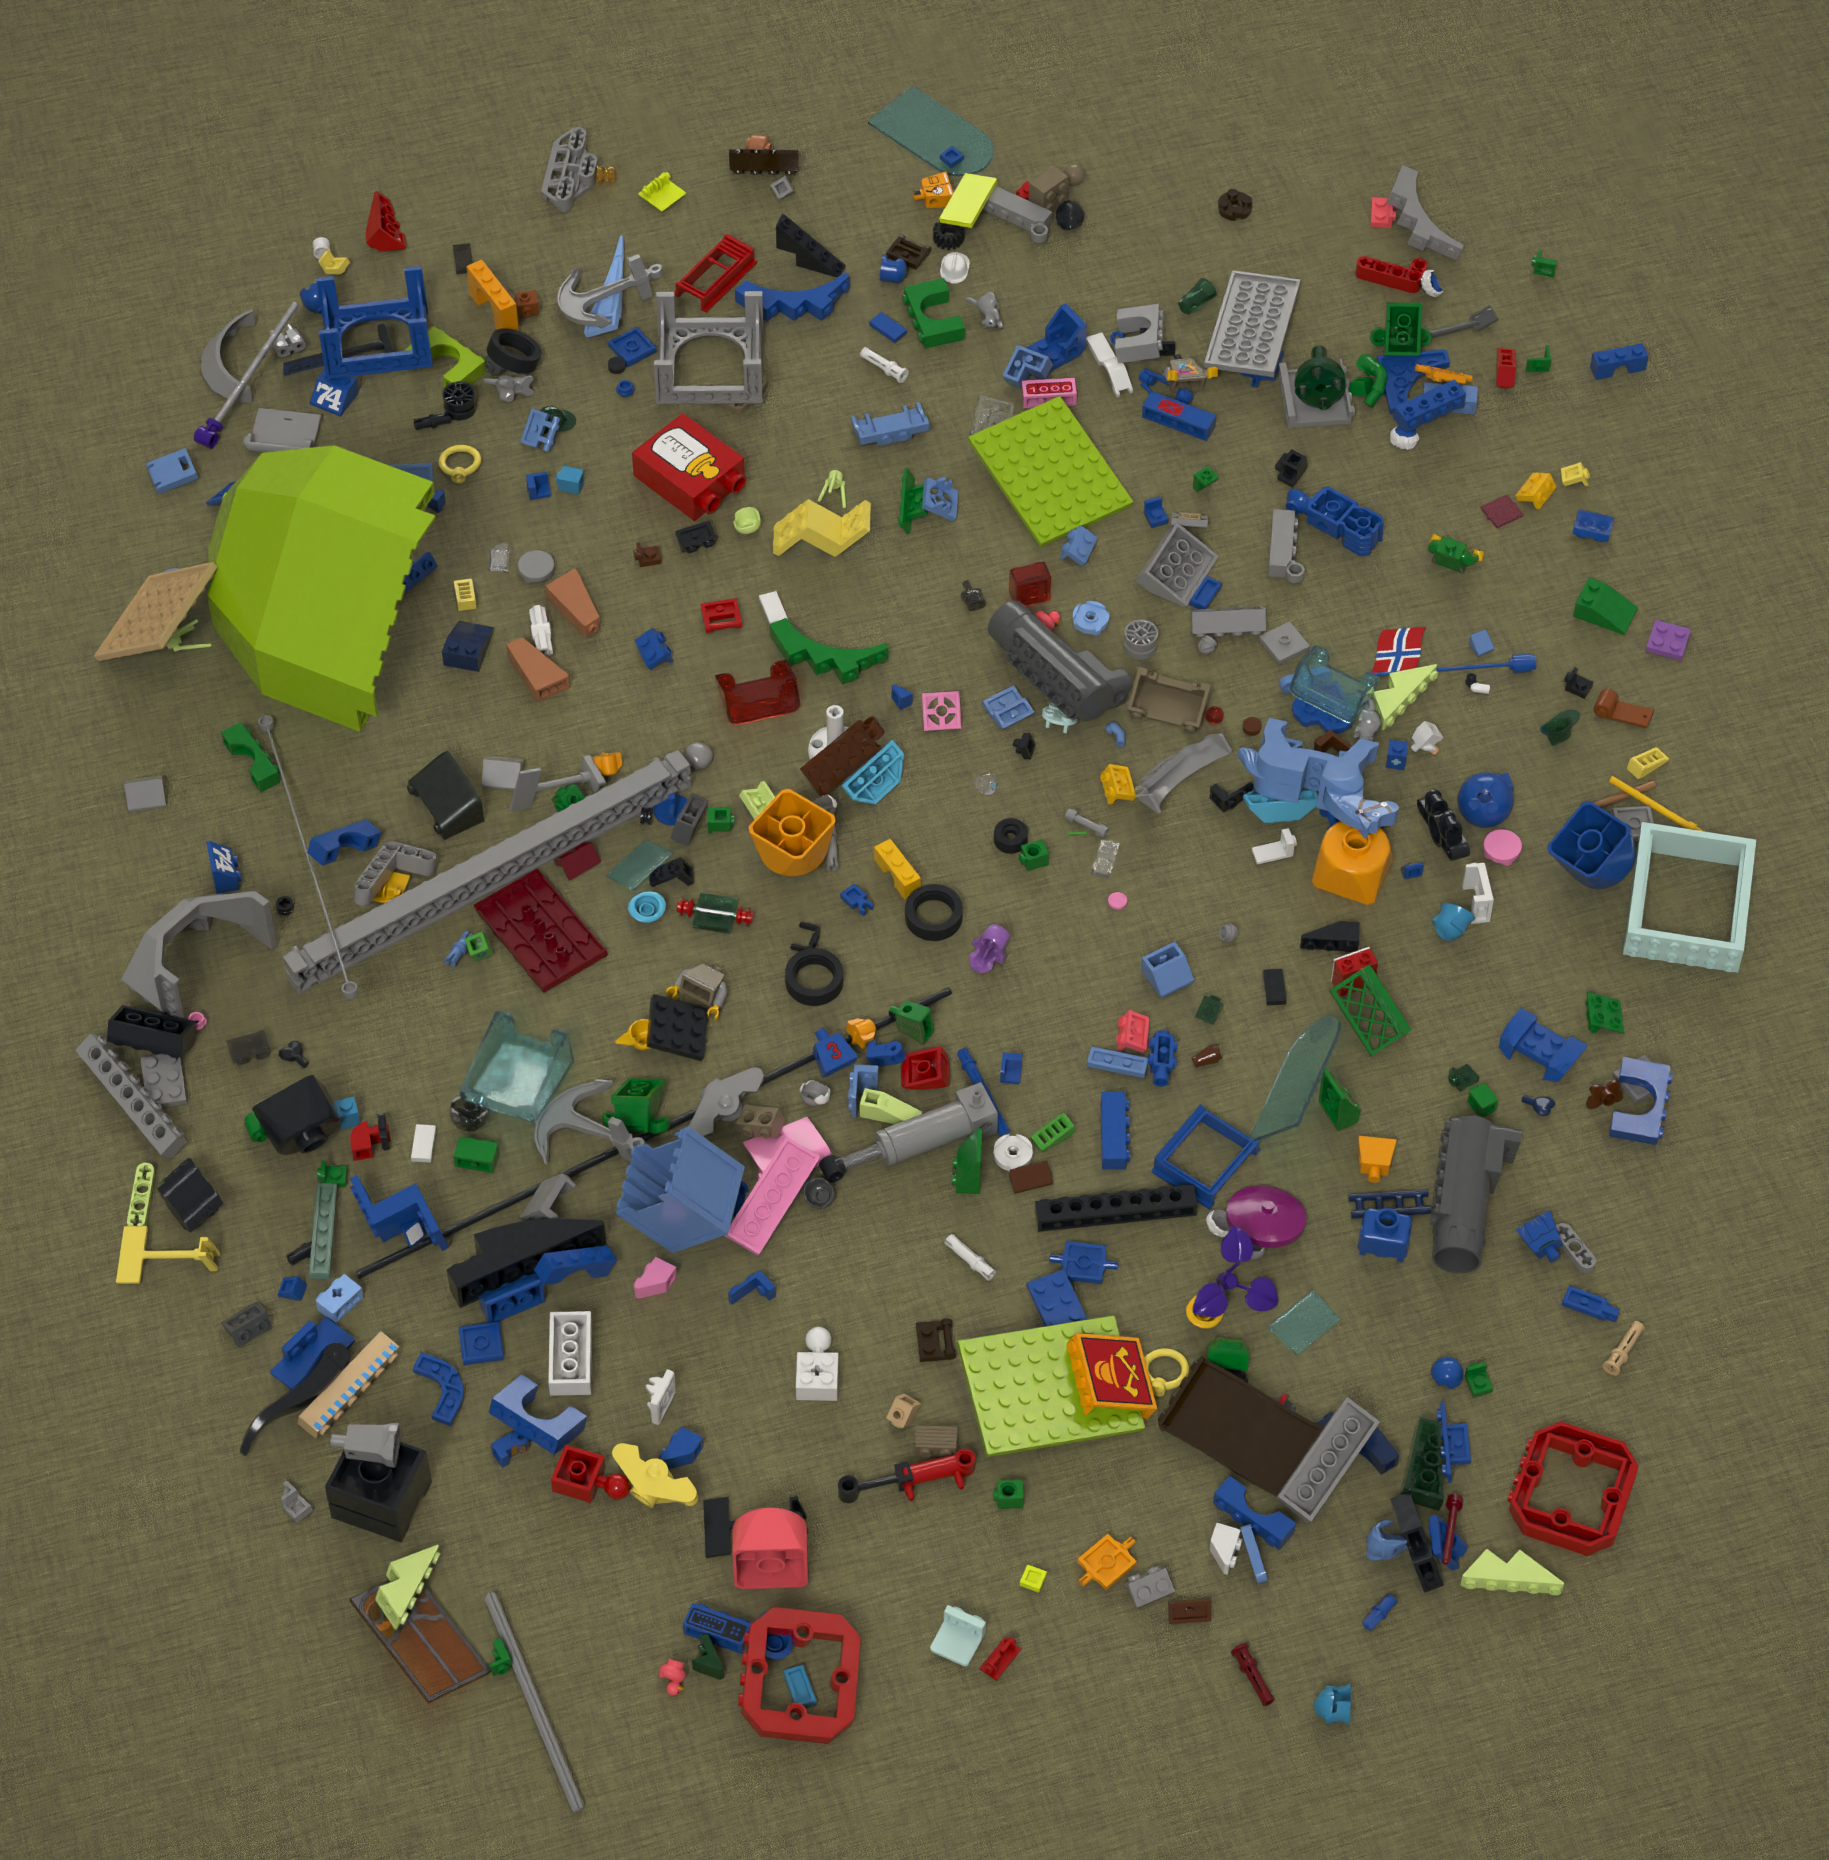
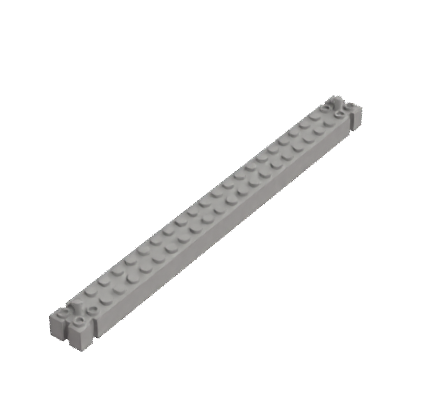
[283,750,691,995]

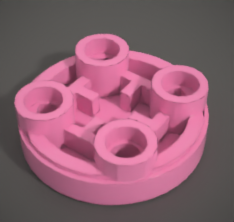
[1483,829,1522,866]

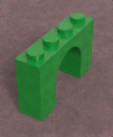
[902,278,965,349]

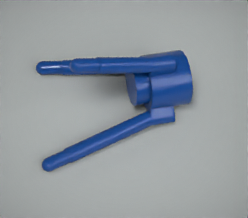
[1139,368,1169,394]

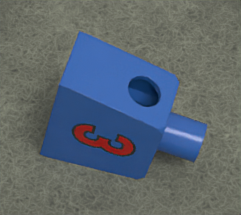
[812,1028,858,1078]

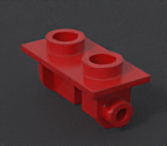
[979,1637,1021,1681]

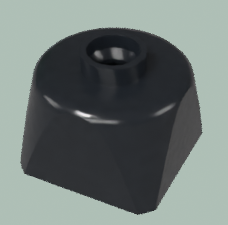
[252,1075,341,1155]

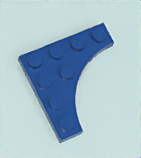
[1377,349,1450,414]

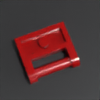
[700,598,742,634]

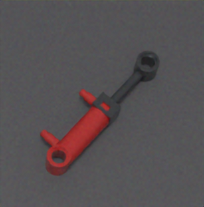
[838,1449,975,1503]

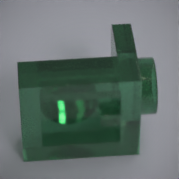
[1195,995,1224,1025]
[1448,1064,1479,1092]

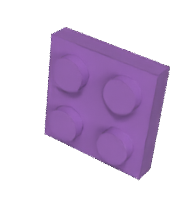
[1646,620,1691,661]

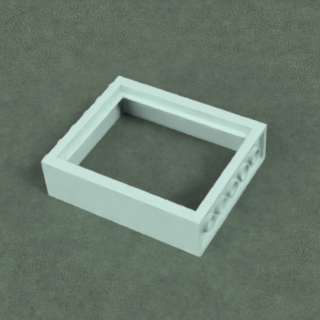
[1623,822,1756,973]

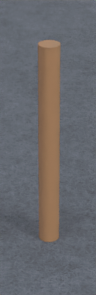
[1594,780,1656,808]

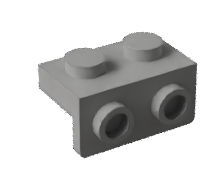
[1123,1565,1175,1607]

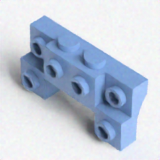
[851,402,929,446]

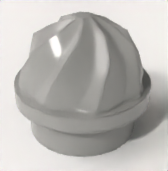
[1198,635,1217,654]
[1219,923,1239,942]

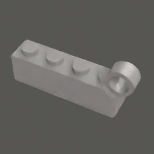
[982,186,1052,243]
[1268,509,1305,583]

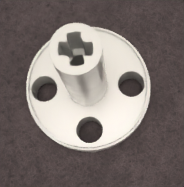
[808,705,848,760]

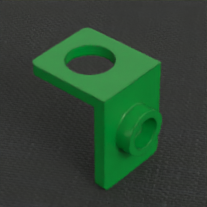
[1526,345,1551,372]

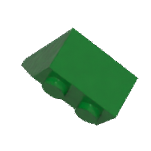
[1573,577,1638,635]
[1318,1068,1361,1131]
[952,1128,982,1194]

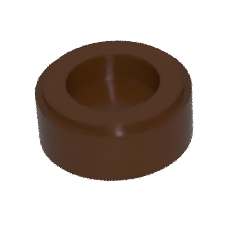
[1243,717,1262,736]

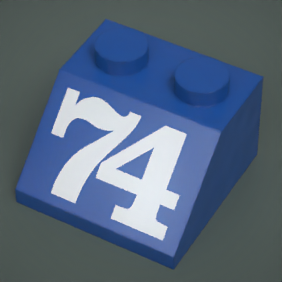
[310,369,359,417]
[206,841,241,894]

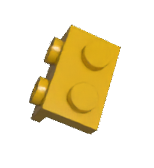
[1515,472,1556,509]

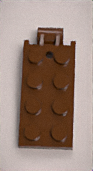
[800,716,885,797]

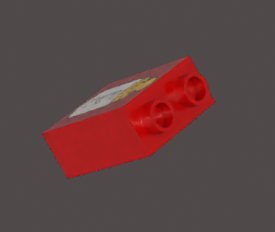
[632,413,747,521]

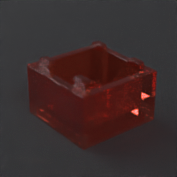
[1009,561,1051,607]

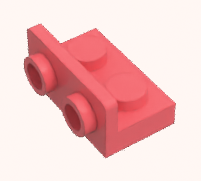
[1371,197,1396,228]
[1116,1010,1150,1053]

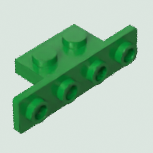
[898,468,928,534]

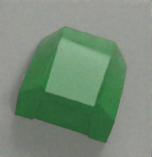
[1207,1337,1249,1371]

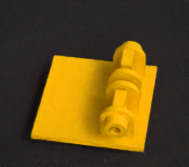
[372,872,411,904]

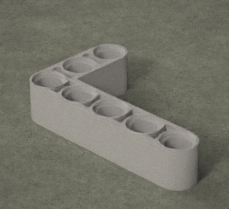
[354,841,436,906]

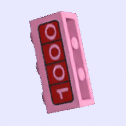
[1021,378,1077,409]

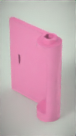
[743,1117,831,1180]

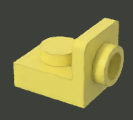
[1561,462,1590,486]

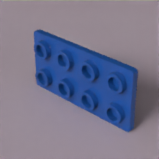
[270,1317,355,1389]

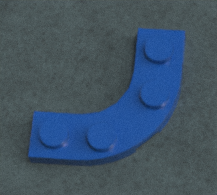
[412,1352,464,1426]

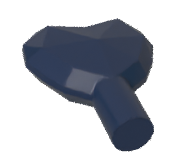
[1522,1095,1556,1116]

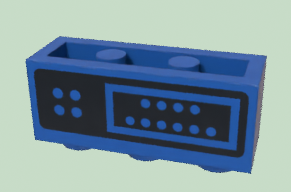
[683,1603,751,1654]

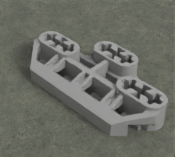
[541,127,598,212]

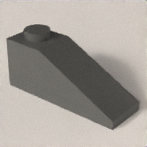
[670,794,709,845]

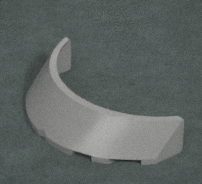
[201,309,255,403]
[1135,733,1232,814]

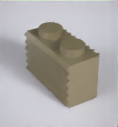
[915,1425,957,1458]

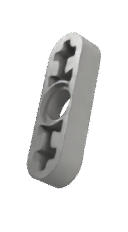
[1556,1223,1596,1273]

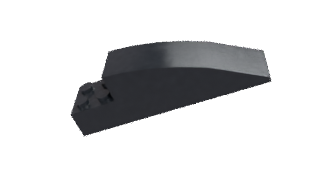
[447,1218,606,1308]

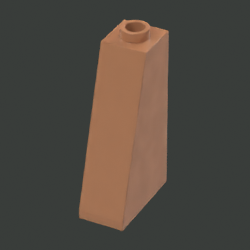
[545,568,600,638]
[506,638,570,702]

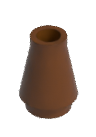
[1192,1045,1222,1068]

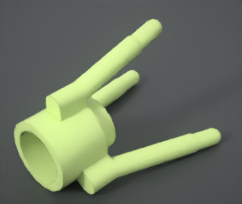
[818,470,846,508]
[167,619,212,652]

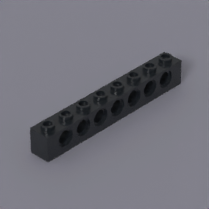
[1035,1184,1197,1232]

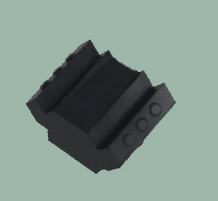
[156,1158,223,1232]

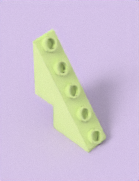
[1372,664,1439,730]
[375,1545,441,1630]
[1460,1549,1564,1595]

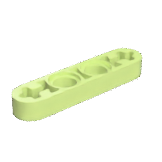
[127,1162,155,1226]

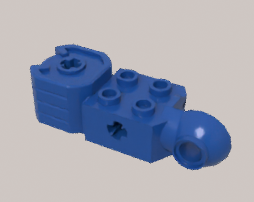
[1286,486,1384,556]

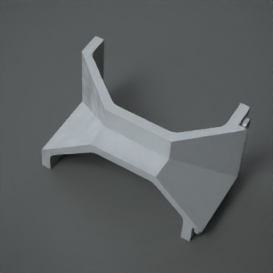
[121,891,277,1019]

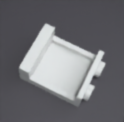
[1462,863,1494,924]

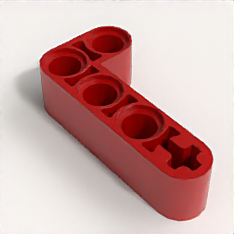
[1355,256,1427,293]

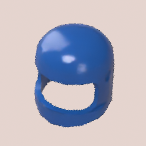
[880,254,907,283]

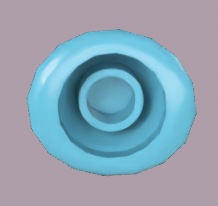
[628,891,666,923]

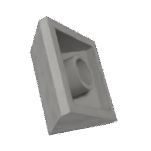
[482,756,525,791]
[124,775,166,812]

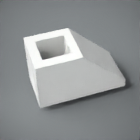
[1210,1523,1243,1575]

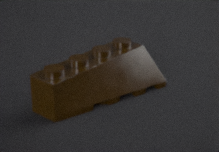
[729,149,799,174]

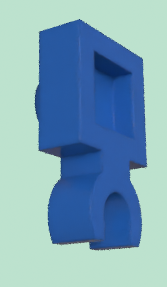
[840,883,873,916]

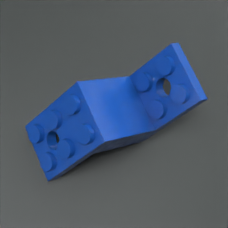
[350,1175,449,1251]

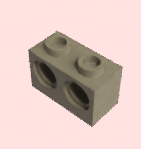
[736,1105,786,1139]

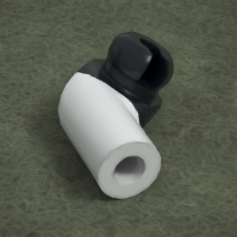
[1465,673,1490,694]

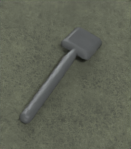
[1430,305,1498,338]

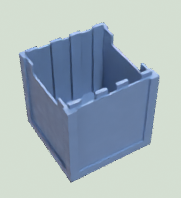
[616,1126,745,1253]

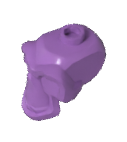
[969,924,1010,974]

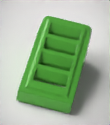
[1031,1113,1075,1152]

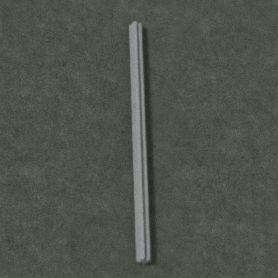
[485,1592,584,1812]

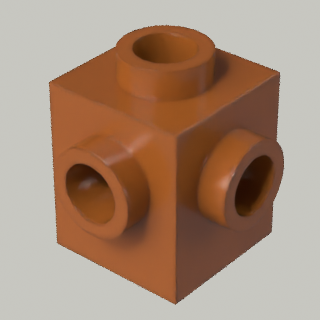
[515,290,540,318]

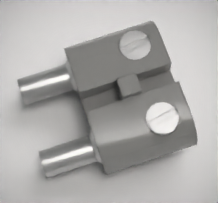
[269,324,306,357]

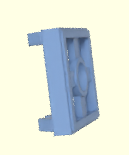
[922,477,958,521]

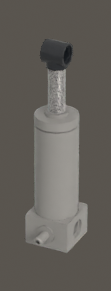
[819,1082,998,1183]

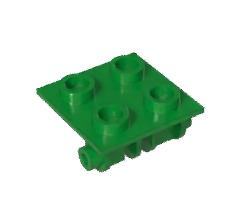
[1585,992,1624,1034]

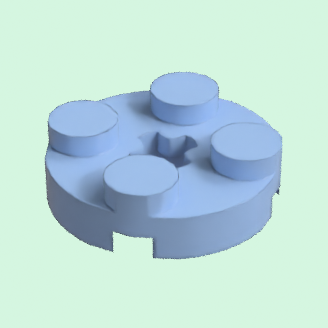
[1072,601,1109,636]

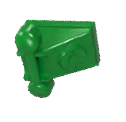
[1370,302,1432,356]
[602,1078,670,1134]

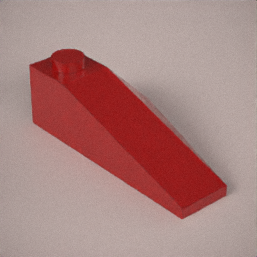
[365,191,406,252]

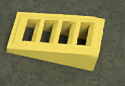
[454,578,477,611]
[1627,747,1669,779]

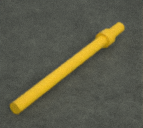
[1609,776,1705,832]

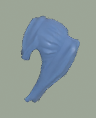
[1366,1520,1407,1561]

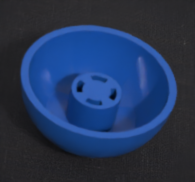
[1457,772,1514,828]

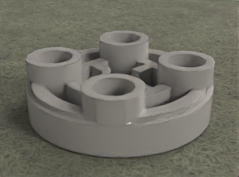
[518,550,555,583]

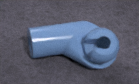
[1106,722,1125,747]

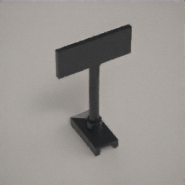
[703,1496,808,1558]

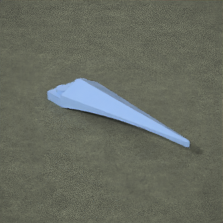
[584,235,624,338]

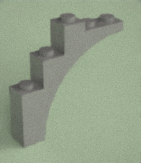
[1386,165,1464,260]

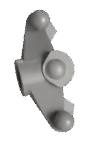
[689,1067,764,1137]

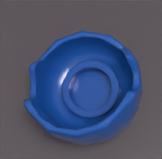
[1431,1357,1464,1389]

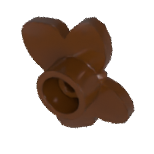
[1586,1079,1623,1109]

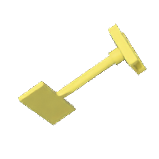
[116,1226,220,1284]

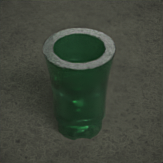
[1178,278,1217,315]

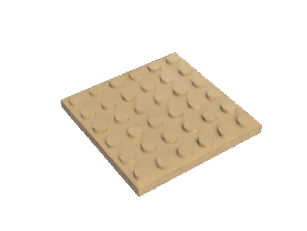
[93,562,218,661]

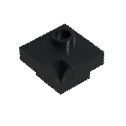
[1275,449,1307,488]

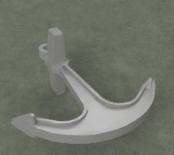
[557,254,664,328]
[534,1079,645,1165]

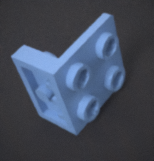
[848,1064,878,1118]

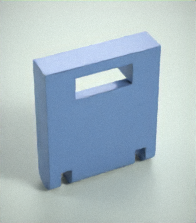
[146,448,198,494]

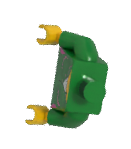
[1428,533,1485,574]

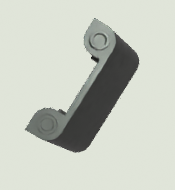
[407,750,484,840]

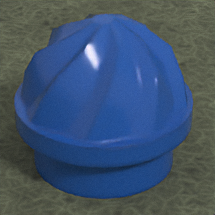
[1175,388,1193,404]

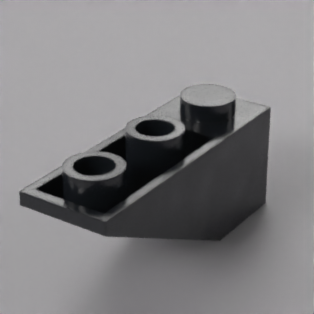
[1300,921,1360,952]

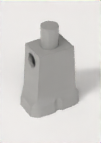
[331,1423,402,1468]

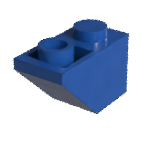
[659,1427,703,1469]

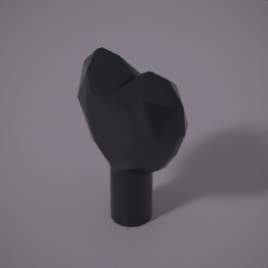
[278,1041,309,1068]

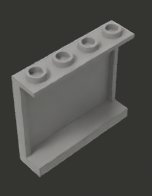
[1278,359,1355,428]

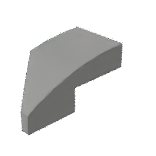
[281,1481,313,1523]

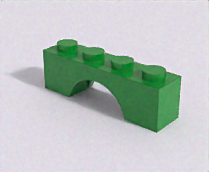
[221,722,280,793]

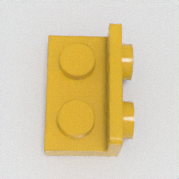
[1100,764,1136,805]

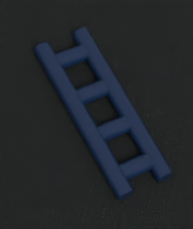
[1348,1189,1431,1219]

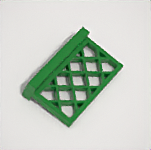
[1329,965,1412,1056]

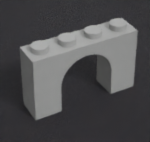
[1115,304,1165,363]

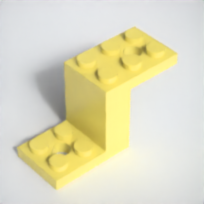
[773,499,871,557]

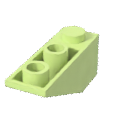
[860,1088,922,1124]

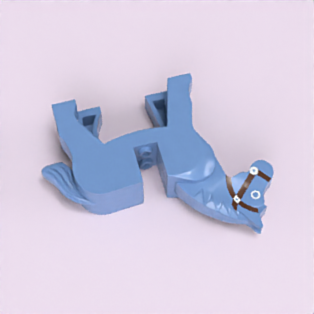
[1238,718,1399,838]

